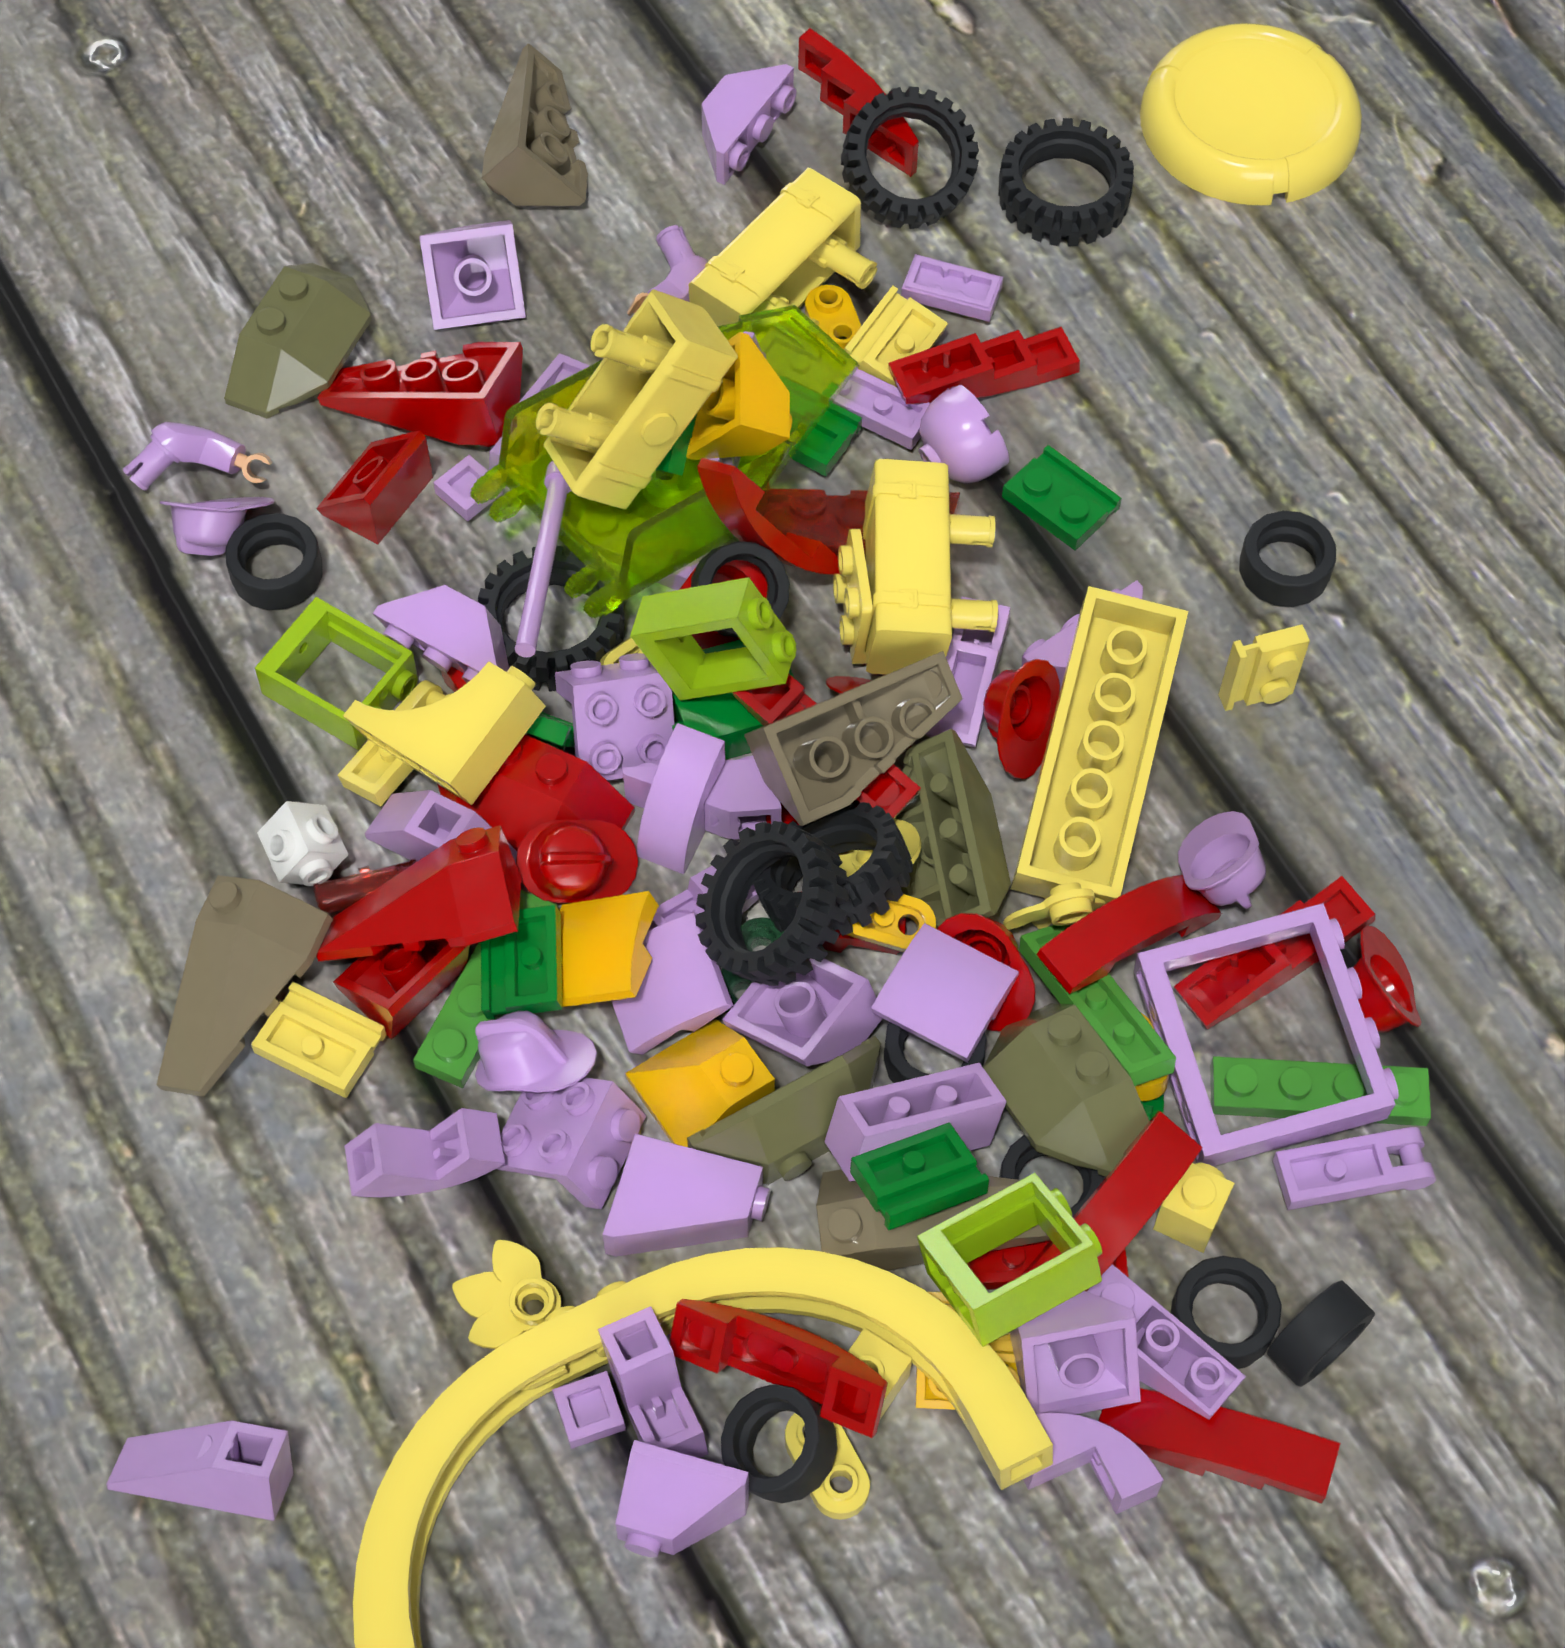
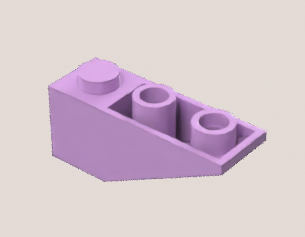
[622,756,782,840]
[1087,1264,1246,1419]
[106,1421,293,1521]

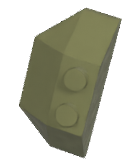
[224,263,372,419]
[895,728,1011,927]
[983,1003,1149,1177]
[687,1036,881,1185]

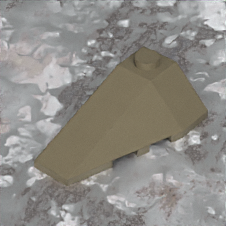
[481,43,588,206]
[744,651,963,826]
[156,875,333,1097]
[816,1169,1050,1271]

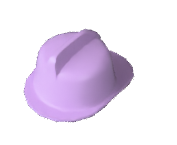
[160,497,275,556]
[1178,811,1266,909]
[475,1011,597,1093]

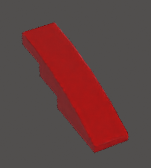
[798,28,919,177]
[888,326,1080,404]
[1173,876,1376,1029]
[1098,1388,1341,1504]

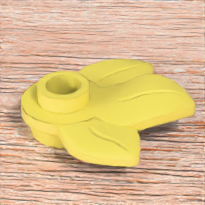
[1003,882,1106,930]
[452,1240,561,1349]

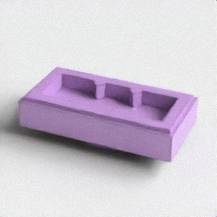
[901,254,1003,322]

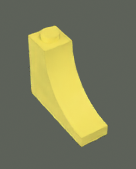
[343,661,546,805]

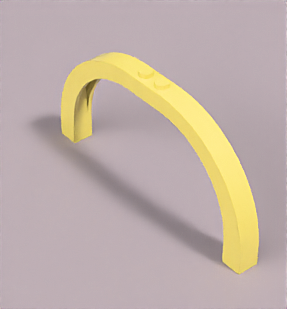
[353,1247,1053,1648]

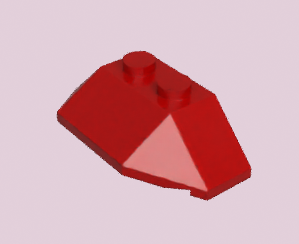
[437,734,635,852]

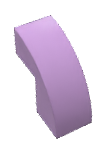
[637,723,725,874]
[344,1108,505,1197]
[598,1306,708,1458]
[1023,1412,1164,1514]

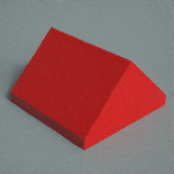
[316,430,433,545]
[333,939,469,1040]

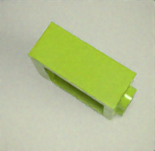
[630,577,797,700]
[255,597,418,750]
[917,1173,1102,1347]

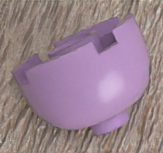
[918,385,1009,483]

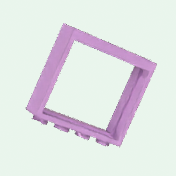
[1134,903,1399,1166]

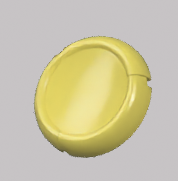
[1140,23,1362,205]

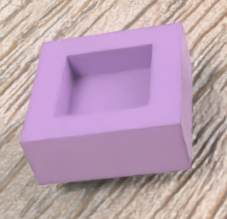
[433,455,503,521]
[552,1371,625,1449]

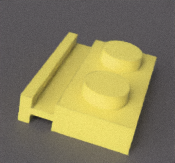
[841,285,948,388]
[1218,624,1310,711]
[251,982,387,1098]

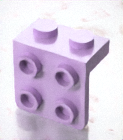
[555,653,674,781]
[497,1078,646,1209]

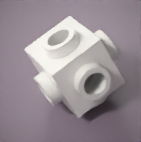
[257,801,348,886]

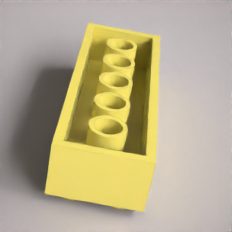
[1011,586,1189,904]

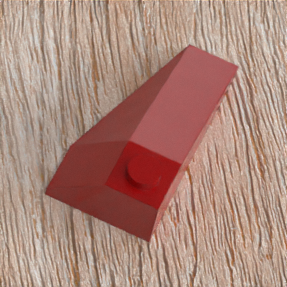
[317,342,523,447]
[316,825,521,962]

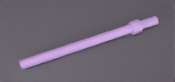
[515,461,572,657]

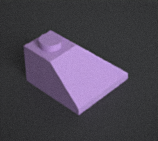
[419,220,526,330]
[722,959,883,1066]
[1010,1291,1141,1414]
[615,1440,749,1557]

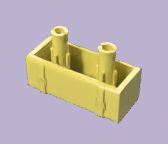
[688,168,877,348]
[536,289,738,509]
[863,459,998,675]

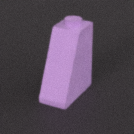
[603,1134,770,1257]

